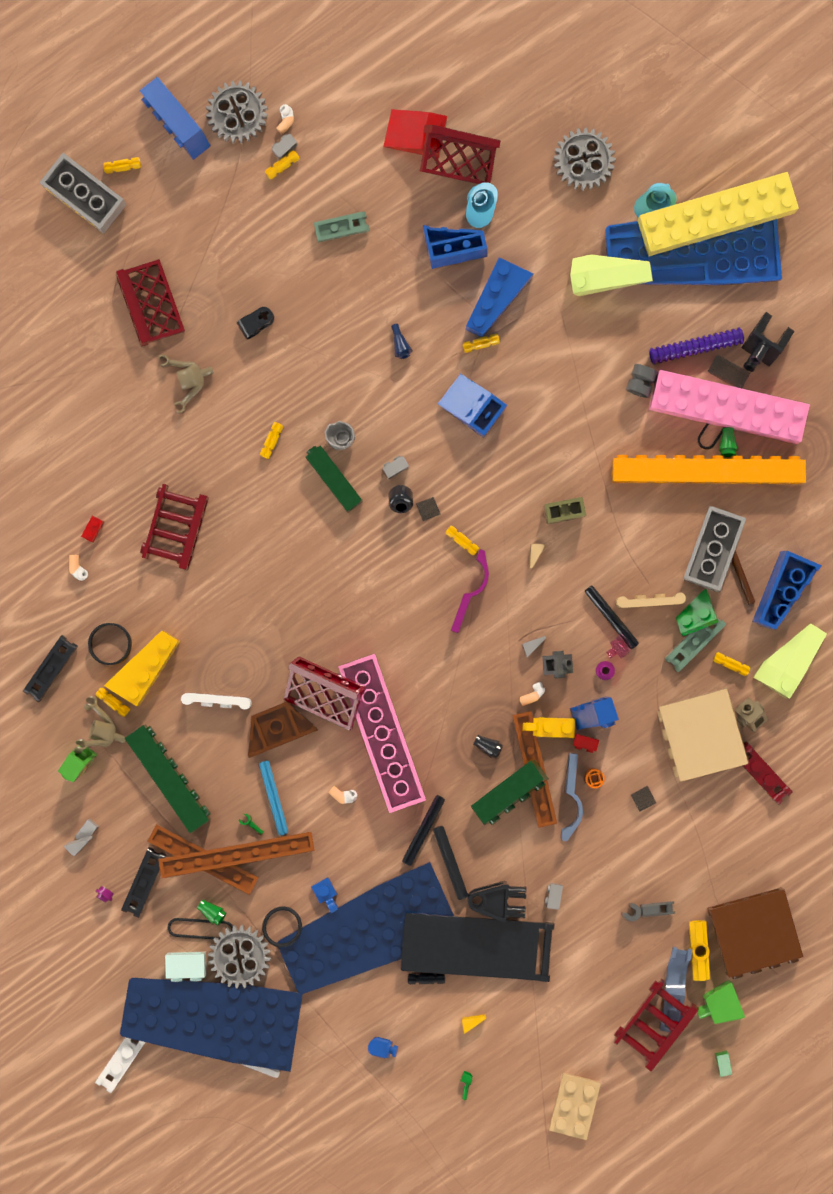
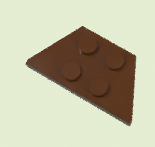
[248,702,318,758]

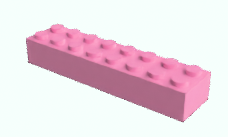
[649,370,810,444]
[338,654,426,813]

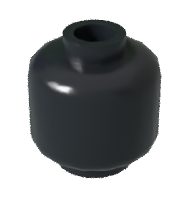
[388,485,413,513]

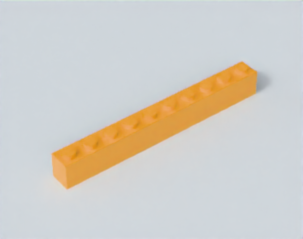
[612,455,806,484]

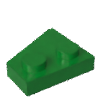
[676,589,719,636]

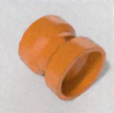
[584,768,605,788]

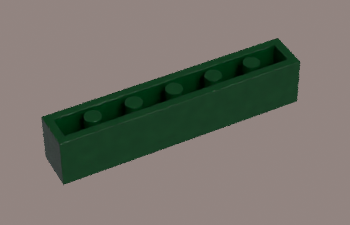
[124,724,211,833]

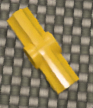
[689,920,710,981]

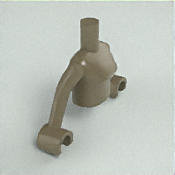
[158,354,214,414]
[74,696,125,754]

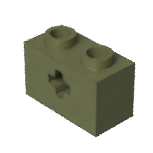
[543,497,586,525]

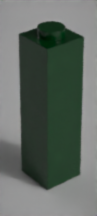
[305,445,363,513]

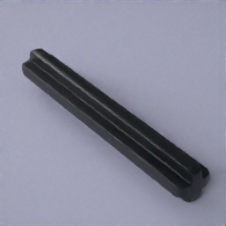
[585,586,639,649]
[402,795,445,866]
[433,826,468,900]

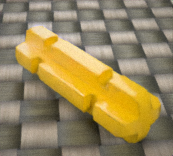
[265,150,300,179]
[103,157,141,174]
[462,333,500,353]
[260,422,283,459]
[446,526,479,555]
[713,652,750,676]
[95,688,130,717]

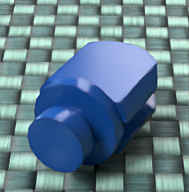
[368,1037,398,1059]

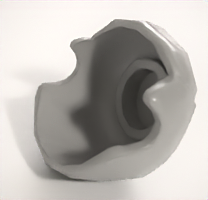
[325,421,355,450]

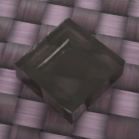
[416,497,441,522]
[630,786,656,812]

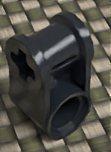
[236,307,274,340]

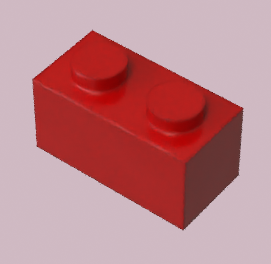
[81,516,104,543]
[572,734,599,753]

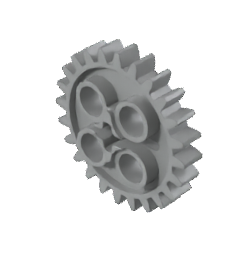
[206,81,268,144]
[553,127,616,191]
[208,924,271,988]

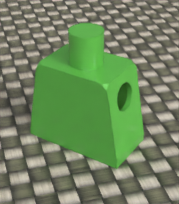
[697,980,745,1024]

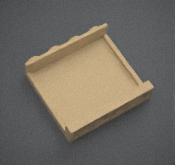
[657,688,748,782]

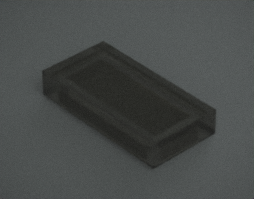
[707,354,750,389]

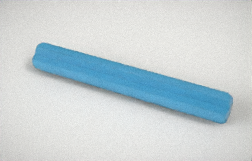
[259,761,288,836]

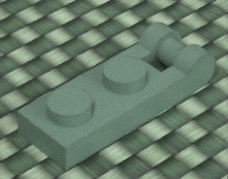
[314,212,370,243]

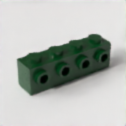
[471,760,549,825]

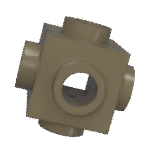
[735,698,768,733]

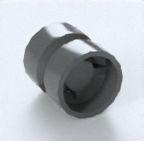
[626,364,658,398]

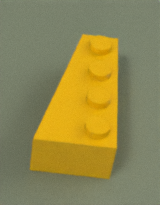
[104,631,180,706]

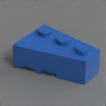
[423,225,488,269]

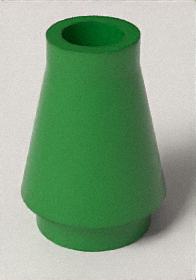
[719,428,738,457]
[197,899,227,926]

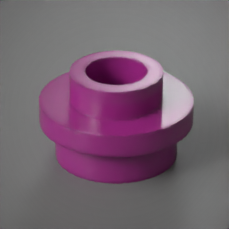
[596,661,615,680]
[95,886,114,903]

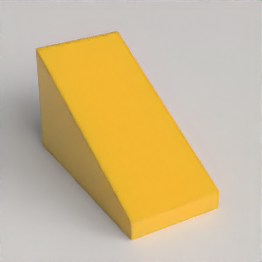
[462,1014,486,1034]

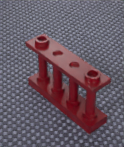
[140,484,209,571]
[614,978,699,1072]

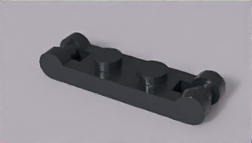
[23,635,78,702]
[121,847,167,918]

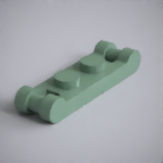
[664,614,726,672]

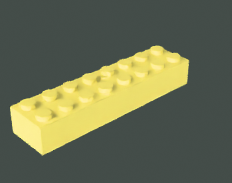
[637,172,799,257]

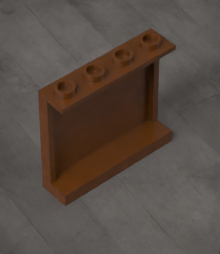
[707,887,803,979]

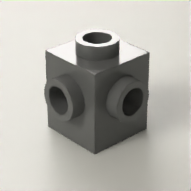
[542,651,573,678]

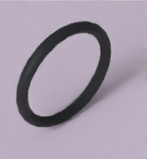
[262,906,302,947]

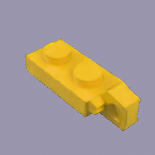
[523,717,575,738]

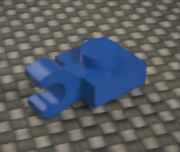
[311,877,338,913]

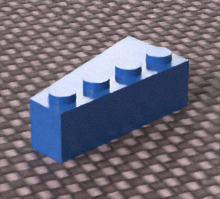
[752,551,822,630]

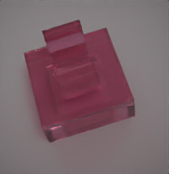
[606,635,630,659]

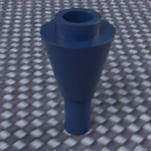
[391,324,413,359]

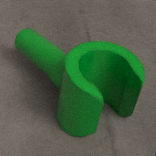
[239,814,264,835]
[460,1071,473,1100]

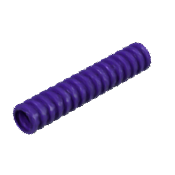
[649,327,744,365]

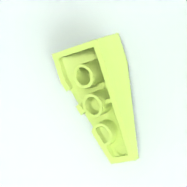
[570,255,653,296]
[753,624,827,699]

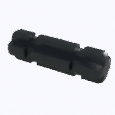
[408,973,445,985]

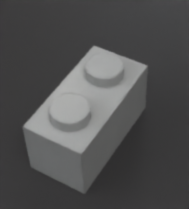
[272,133,298,160]
[383,456,409,479]
[545,883,563,910]

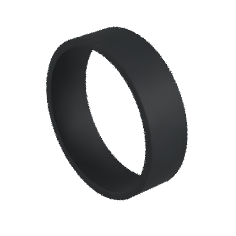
[88,623,132,665]

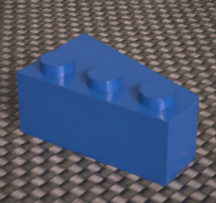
[570,696,619,730]

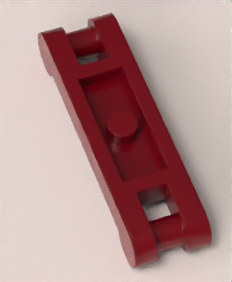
[742,741,793,805]

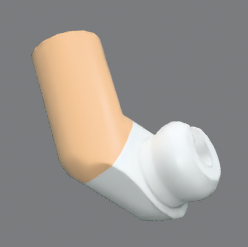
[276,104,294,134]
[69,555,88,581]
[520,682,545,706]
[328,786,357,804]

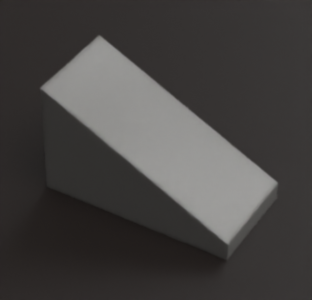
[522,636,546,657]
[75,819,99,840]
[64,836,93,856]

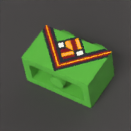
[58,745,97,782]

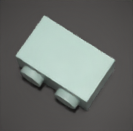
[165,952,207,982]

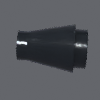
[473,735,503,759]

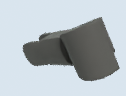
[621,901,675,922]

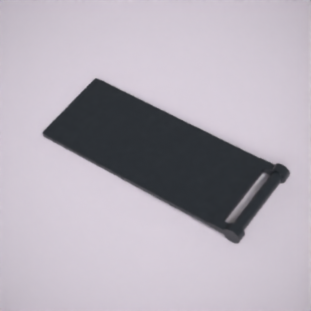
[401,913,555,982]

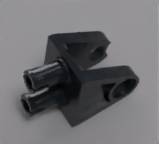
[741,312,794,372]
[467,881,527,922]

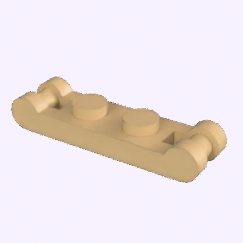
[615,593,686,608]

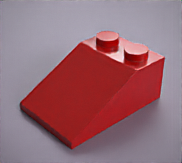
[383,109,447,159]

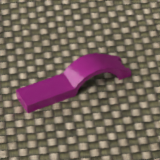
[451,549,489,633]

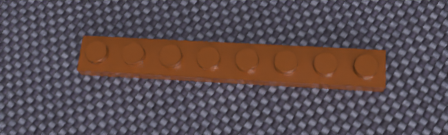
[158,832,315,879]

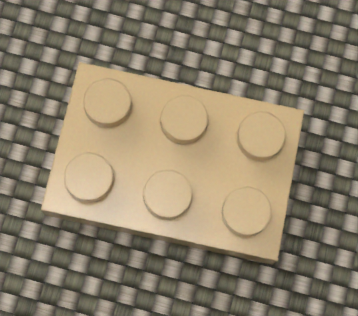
[549,1073,601,1140]

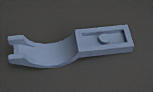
[561,753,583,841]
[660,946,692,1032]

